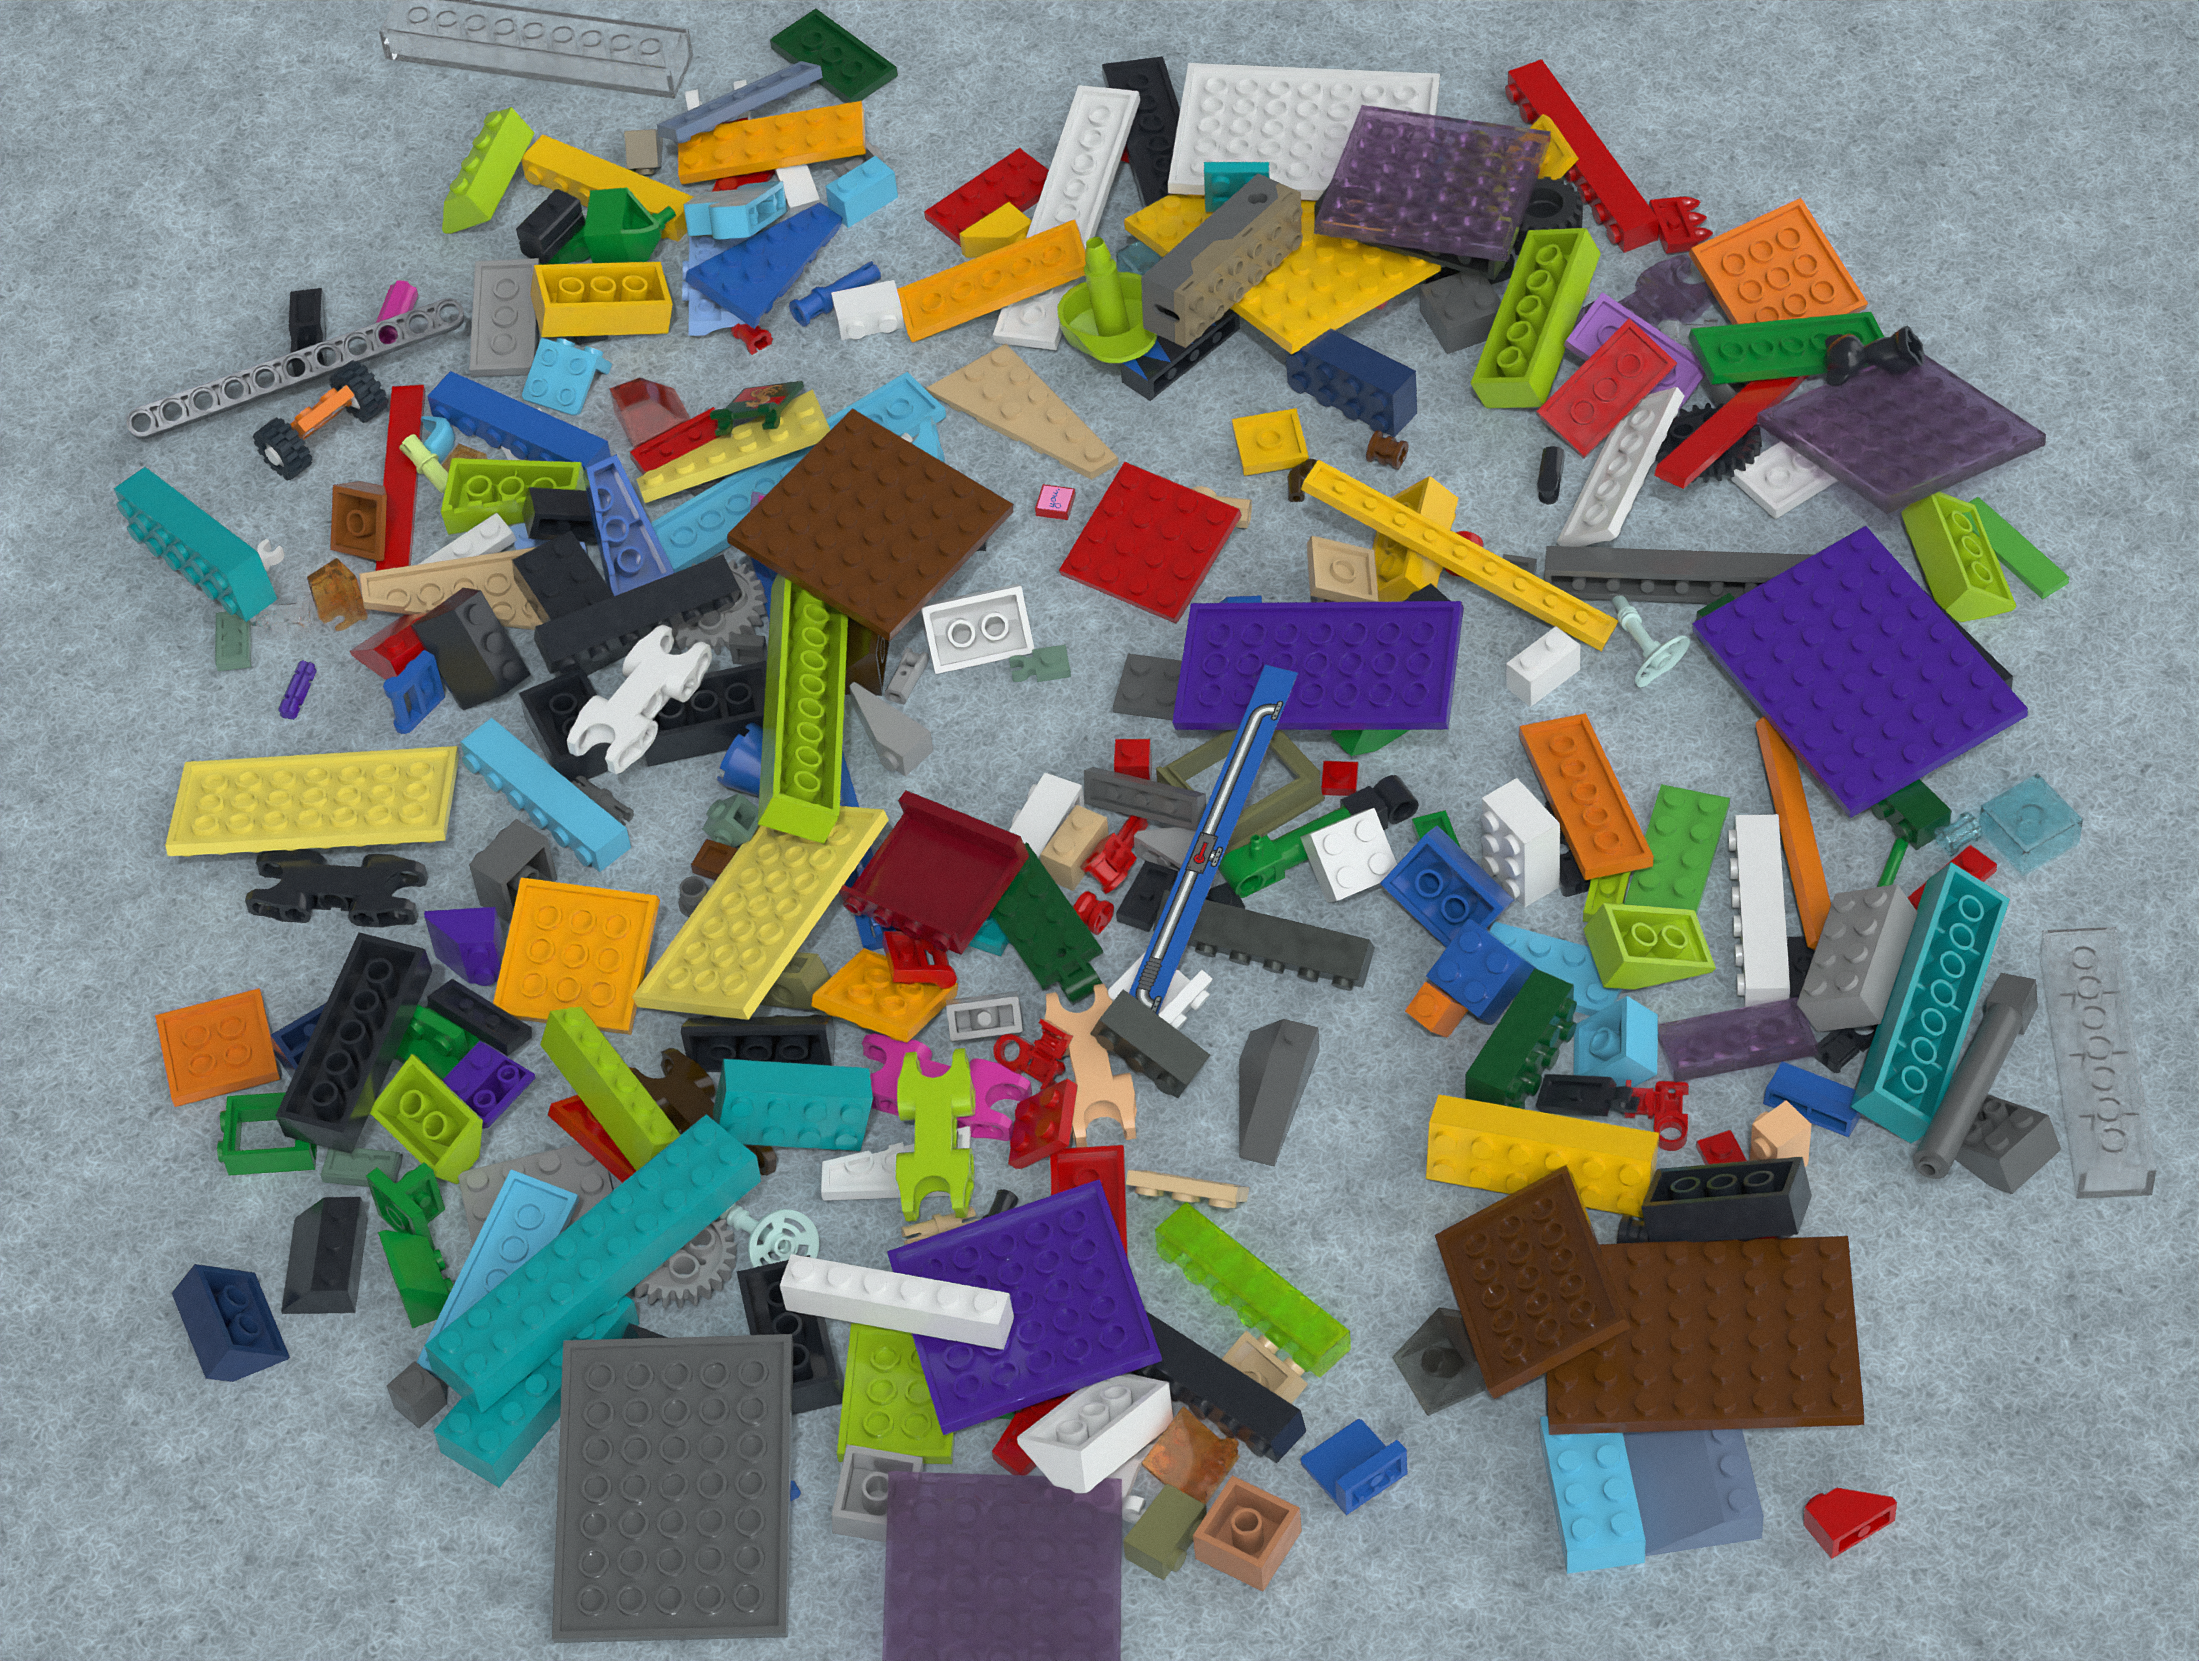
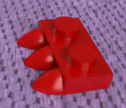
[1649,196,1713,254]

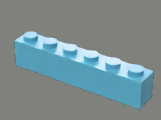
[460,718,631,872]

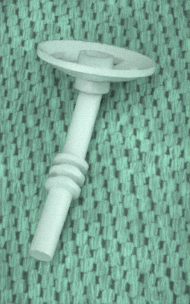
[1611,596,1690,687]
[720,1203,819,1268]

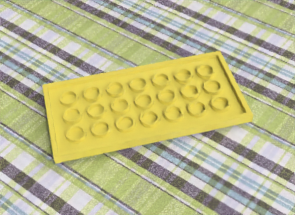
[165,746,459,857]
[632,806,889,1020]

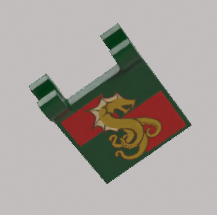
[710,381,804,436]

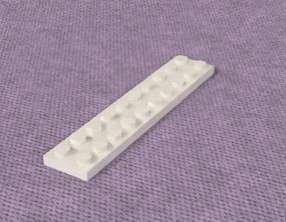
[993,85,1140,350]

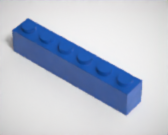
[427,371,611,471]

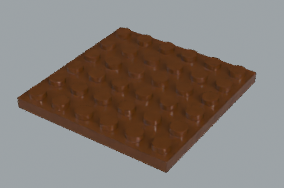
[727,408,1014,642]

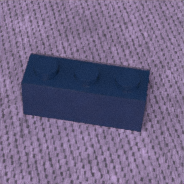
[172,1264,290,1382]

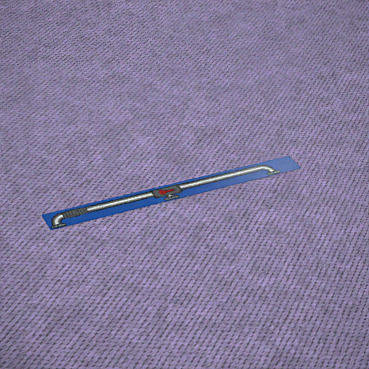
[1129,665,1298,1015]

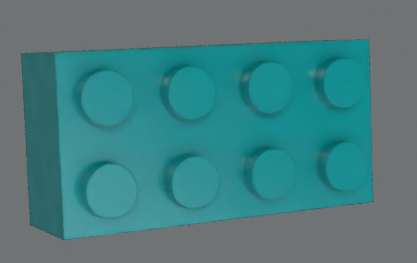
[713,1059,873,1151]

